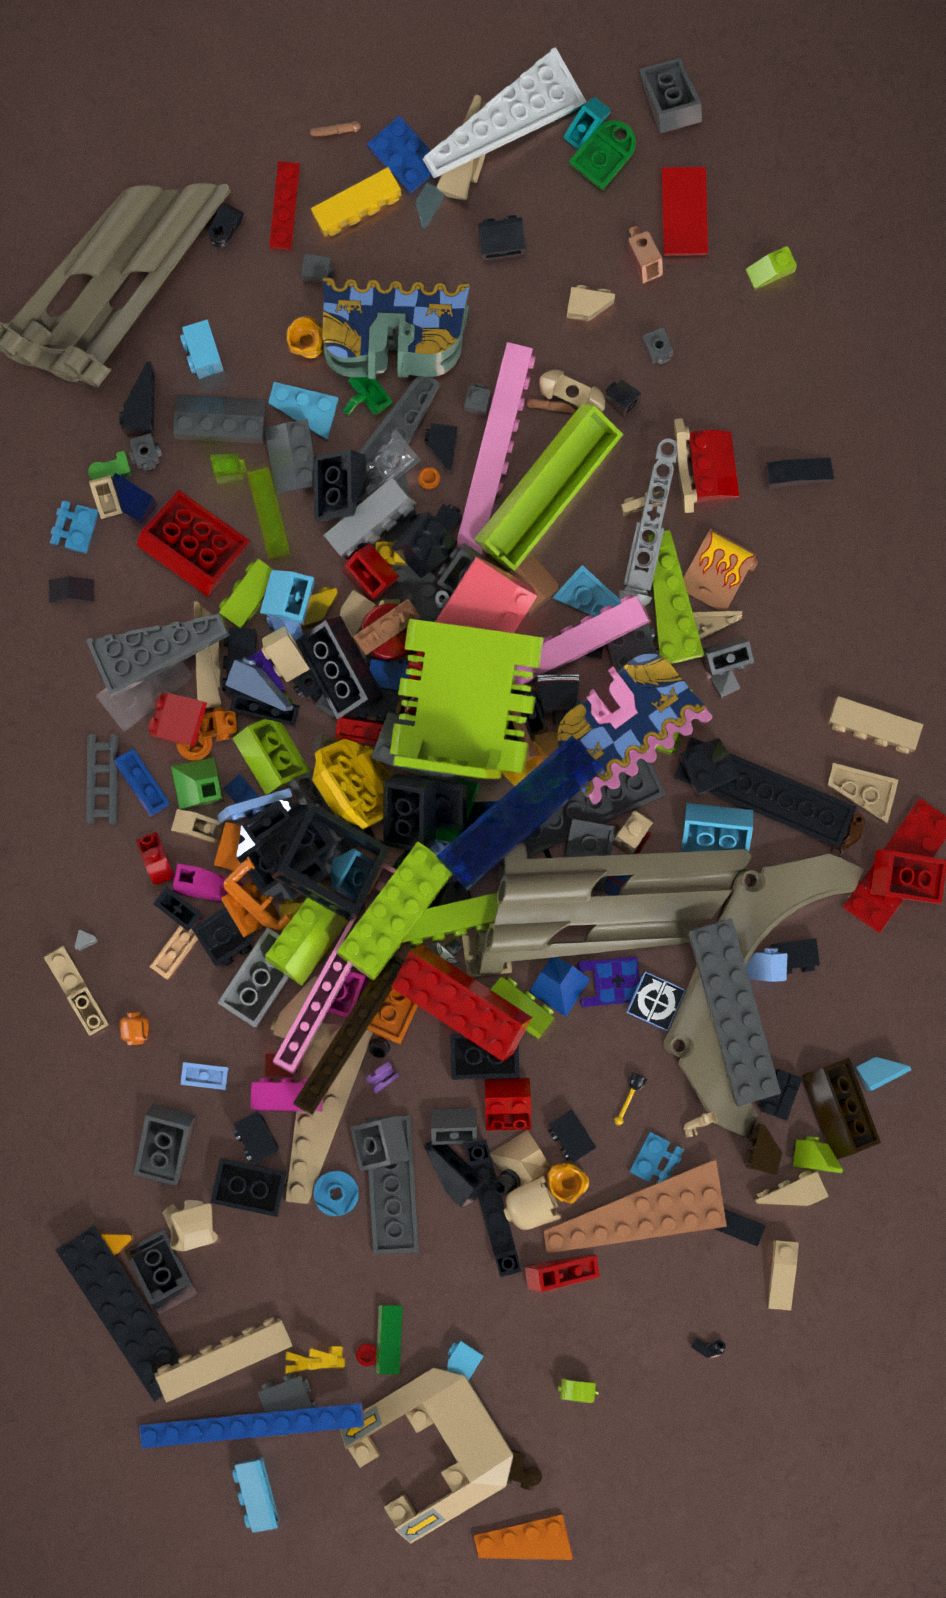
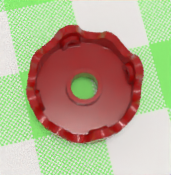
[361,603,411,660]

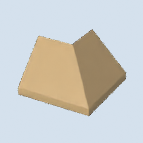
[490,1130,551,1186]

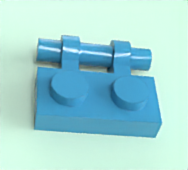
[50,500,99,554]
[629,1132,684,1183]

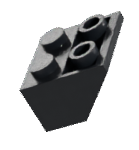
[478,215,526,260]

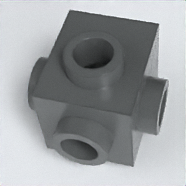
[129,433,162,470]

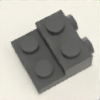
[437,543,482,593]

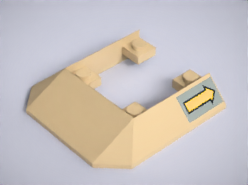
[340,1367,514,1544]

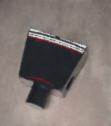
[537,674,580,726]

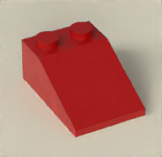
[148,693,207,746]
[870,850,946,905]

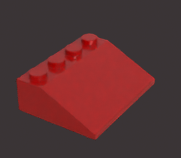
[136,490,250,597]

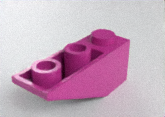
[173,864,244,902]

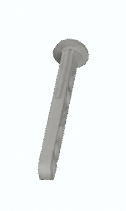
[618,439,678,606]

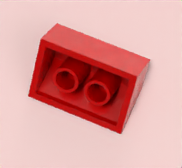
[687,430,739,502]

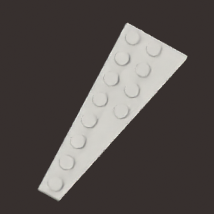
[423,47,587,178]

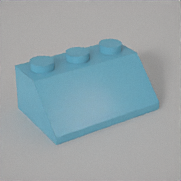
[681,803,753,852]
[232,1456,280,1533]

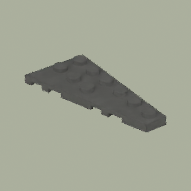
[85,614,230,698]

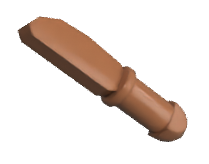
[310,121,361,136]
[526,398,576,414]

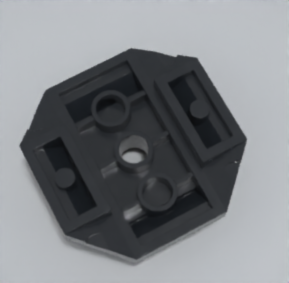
[237,800,337,900]

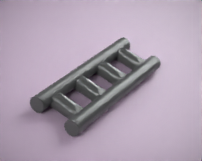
[86,734,119,824]

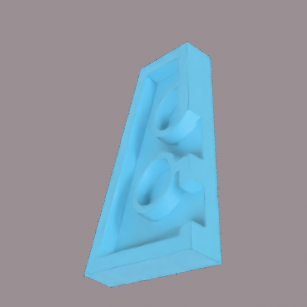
[268,382,339,441]
[552,565,621,617]

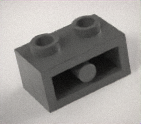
[702,637,754,676]
[431,1108,477,1145]

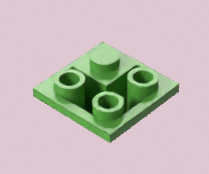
[171,757,224,810]

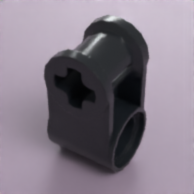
[209,203,244,248]

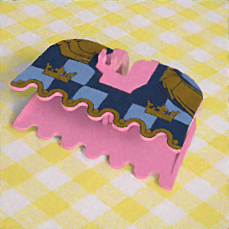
[557,654,712,804]

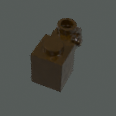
[507,1449,542,1491]

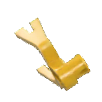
[286,1346,345,1373]

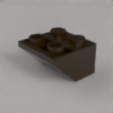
[744,1124,782,1175]

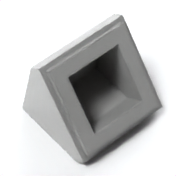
[75,930,99,951]

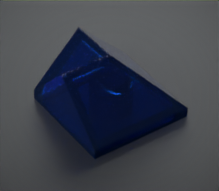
[113,473,157,523]

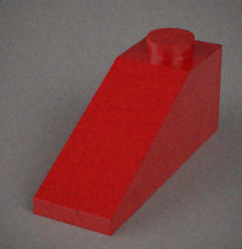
[525,1255,600,1292]

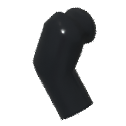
[691,1338,726,1358]

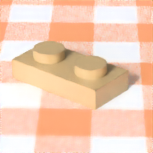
[621,489,664,517]

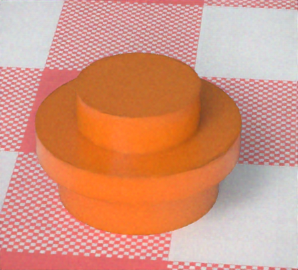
[418,467,440,489]

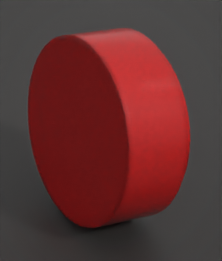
[356,1343,377,1367]

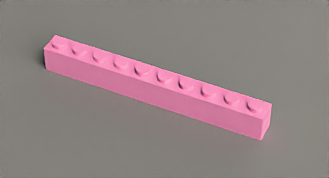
[455,342,536,560]
[273,863,396,1074]

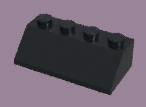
[295,616,383,720]

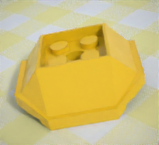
[312,739,392,829]

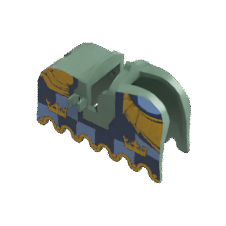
[323,277,470,379]

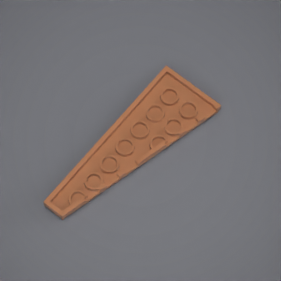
[543,1159,727,1253]

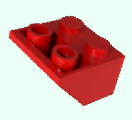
[343,544,400,603]
[485,1078,531,1131]

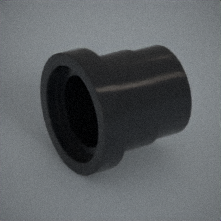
[492,1169,521,1195]

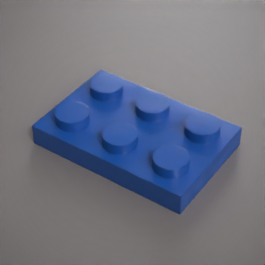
[367,115,432,194]

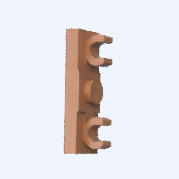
[352,599,421,655]

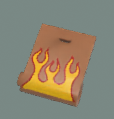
[683,529,759,611]

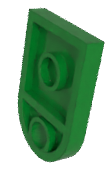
[569,120,636,191]

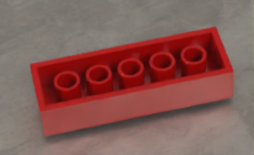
[391,944,533,1061]

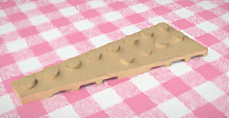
[286,1023,373,1204]

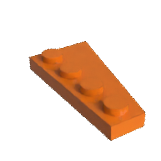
[474,1514,573,1560]

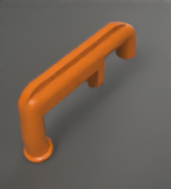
[223,857,293,930]

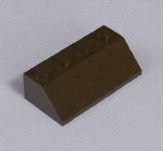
[803,1058,881,1160]

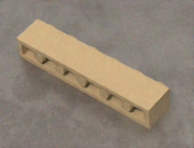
[154,1317,293,1402]

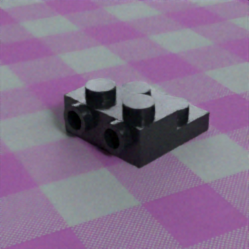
[191,907,254,968]

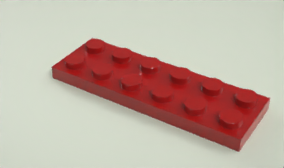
[842,798,946,933]

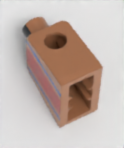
[627,226,663,283]

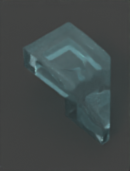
[416,182,446,228]

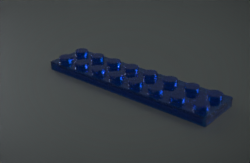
[436,735,603,890]

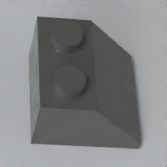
[350,1116,410,1172]

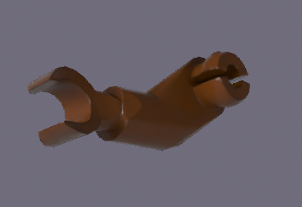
[829,814,865,857]

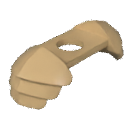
[539,370,605,412]

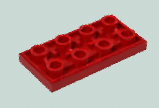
[662,167,708,256]

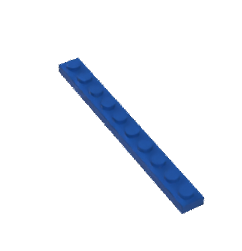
[139,1402,364,1448]

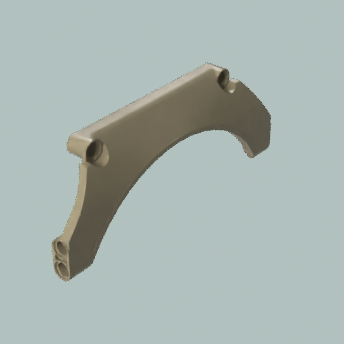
[663,853,864,1139]

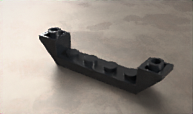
[464,1139,522,1278]

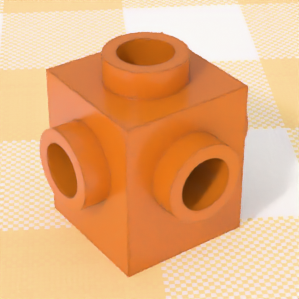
[201,707,238,741]

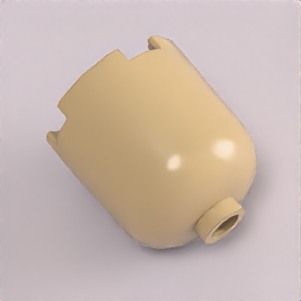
[504,1176,561,1230]

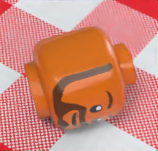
[120,1012,150,1045]

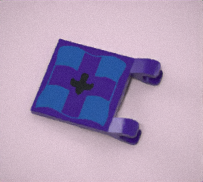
[577,957,640,1007]

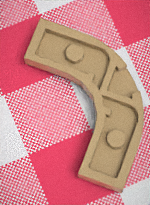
[674,418,697,513]

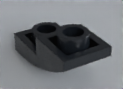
[427,879,471,909]

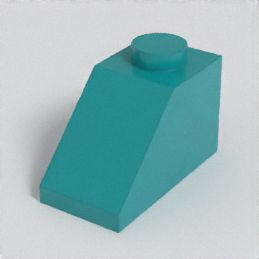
[563,97,611,150]

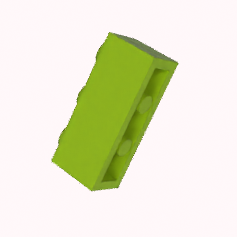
[219,558,274,628]

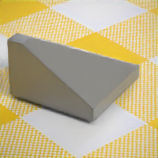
[710,670,740,698]

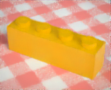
[311,167,402,237]

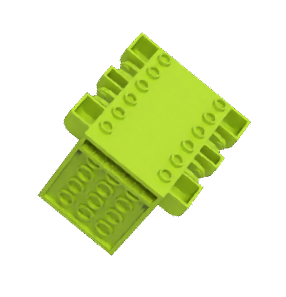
[390,619,544,779]

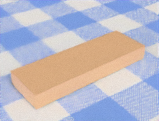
[150,919,202,980]

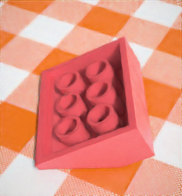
[435,556,537,633]

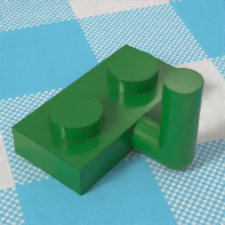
[343,377,393,415]

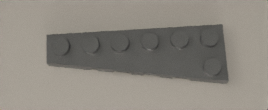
[359,376,441,496]

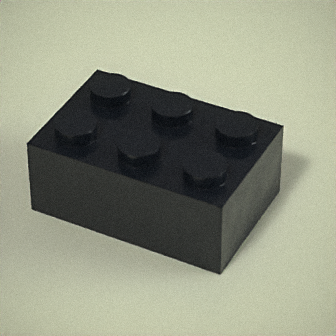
[383,774,436,851]
[450,1034,520,1080]
[210,1158,288,1217]

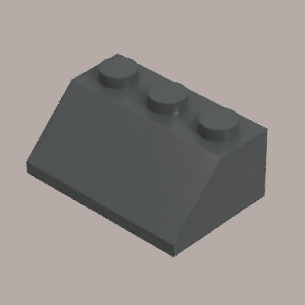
[264,419,314,494]

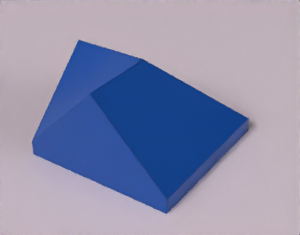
[529,957,591,1017]

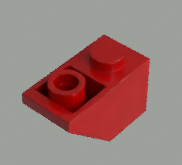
[136,832,175,886]

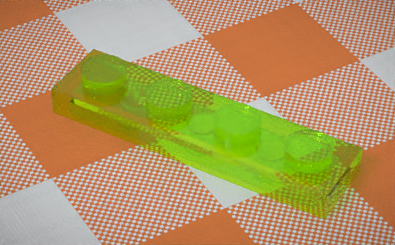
[247,468,290,559]

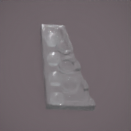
[357,430,421,506]

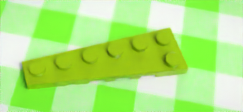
[648,530,704,664]

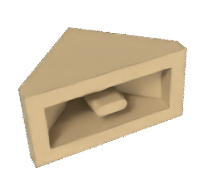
[89,475,122,519]

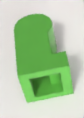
[88,451,132,481]

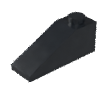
[765,458,834,489]
[424,1141,486,1207]

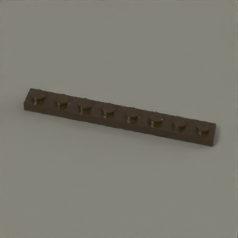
[293,954,404,1116]

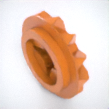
[177,726,213,761]

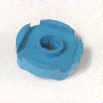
[314,1171,359,1216]

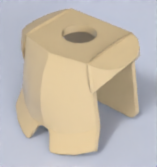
[162,1200,218,1251]

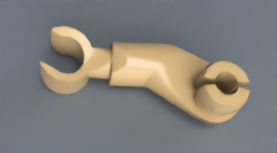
[684,1112,718,1137]

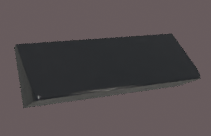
[229,690,300,726]

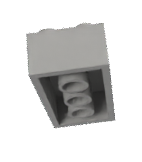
[324,477,417,560]

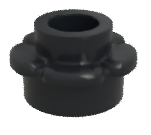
[369,1037,391,1058]

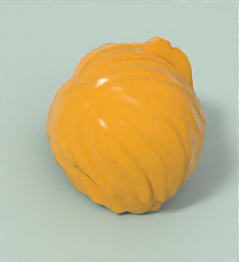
[287,316,324,359]
[547,1162,589,1204]

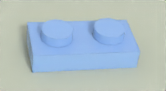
[180,1062,229,1090]

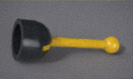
[614,1072,648,1125]

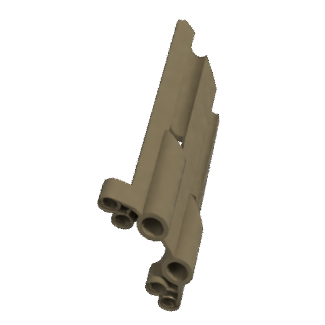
[0,183,231,388]
[476,841,752,974]

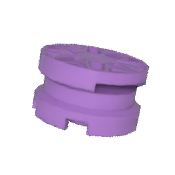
[365,1061,400,1094]

